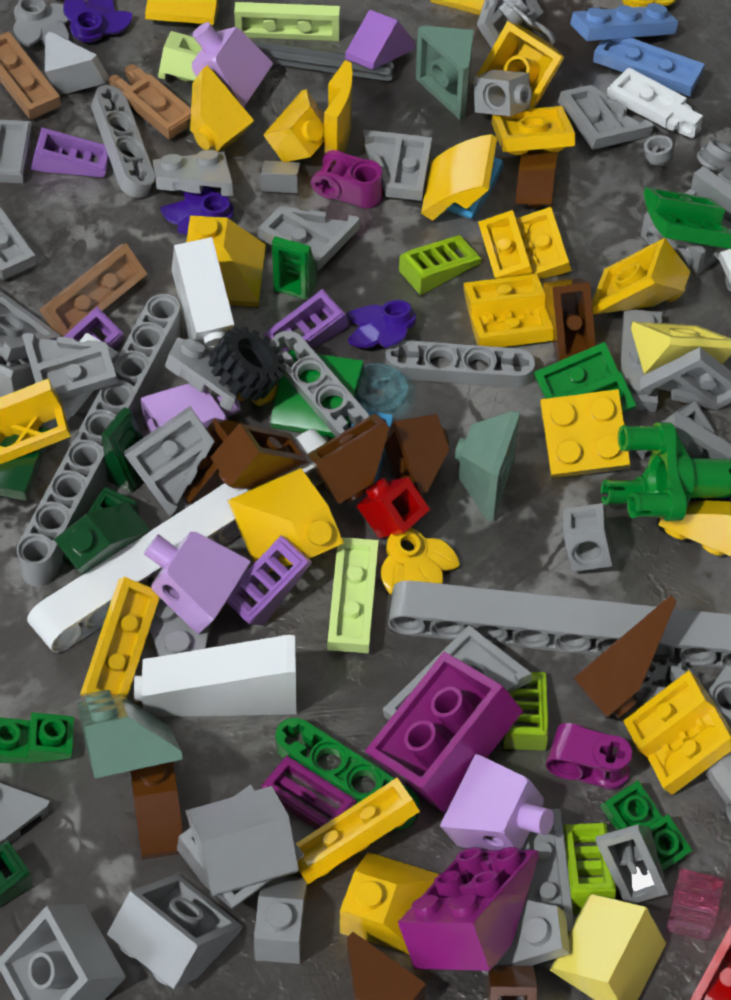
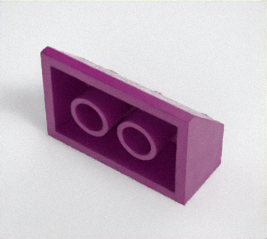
[365,651,523,812]

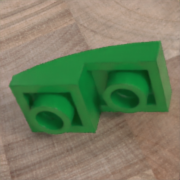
[0,712,74,763]
[599,780,693,871]

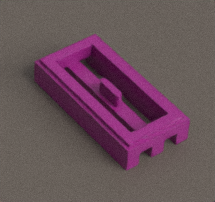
[261,755,357,830]

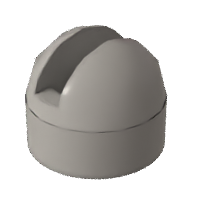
[644,135,674,167]

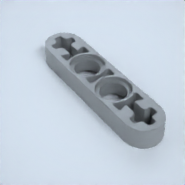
[91,85,155,198]
[269,331,369,437]
[385,340,535,388]

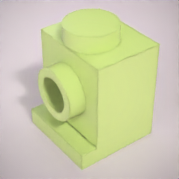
[158,31,202,82]

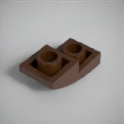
[516,149,560,208]

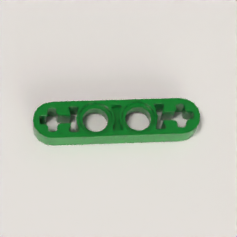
[275,718,419,830]

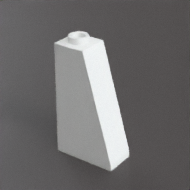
[134,635,297,717]

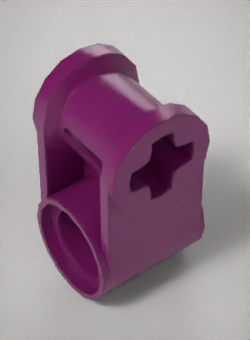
[310,150,383,209]
[545,723,632,790]

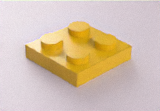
[492,106,575,155]
[540,389,630,479]

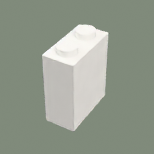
[171,237,234,350]

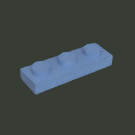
[570,3,679,41]
[593,38,705,97]

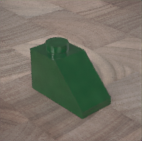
[54,501,151,575]

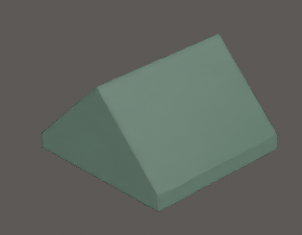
[416,25,474,120]

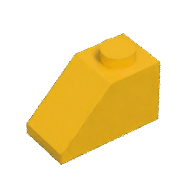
[190,65,254,152]
[263,89,324,162]

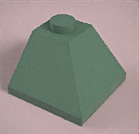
[454,411,520,521]

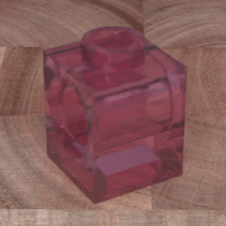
[665,868,724,941]

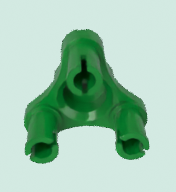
[600,422,731,521]

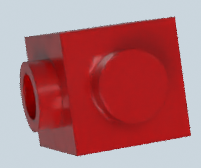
[357,477,430,538]

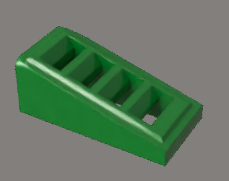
[272,236,317,300]

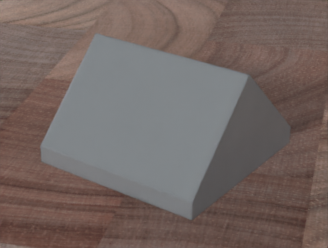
[186,786,299,897]

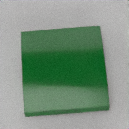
[643,187,731,249]
[534,342,636,414]
[270,350,364,438]

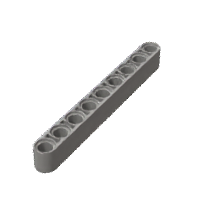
[16,294,182,587]
[388,581,731,669]

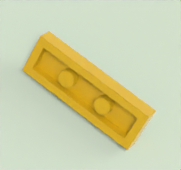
[80,576,160,699]
[296,777,420,884]

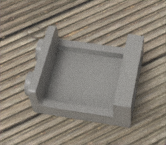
[641,166,731,277]

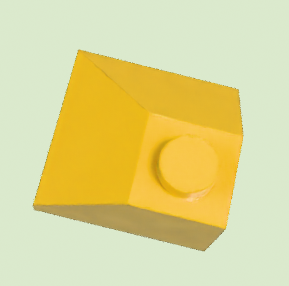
[472,21,565,108]
[186,215,266,307]
[592,238,690,314]
[227,468,344,572]
[340,852,440,955]

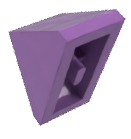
[345,10,415,70]

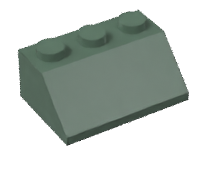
[77,690,183,778]

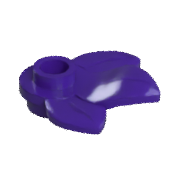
[63,0,132,42]
[160,186,234,235]
[346,300,416,348]

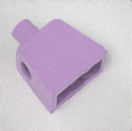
[192,22,273,108]
[141,383,241,433]
[143,532,251,634]
[440,754,554,850]

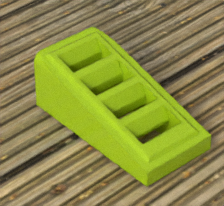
[399,235,481,295]
[503,672,548,751]
[563,823,616,914]

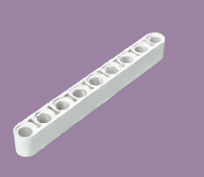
[27,429,327,653]

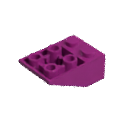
[398,847,539,971]

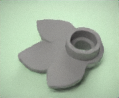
[13,0,70,47]
[498,0,555,45]
[697,139,731,185]

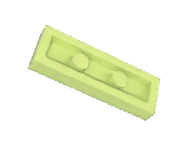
[234,2,340,41]
[327,537,379,653]

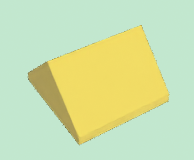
[631,321,731,375]
[550,894,666,1000]

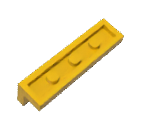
[0,378,71,464]

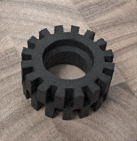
[209,327,286,401]

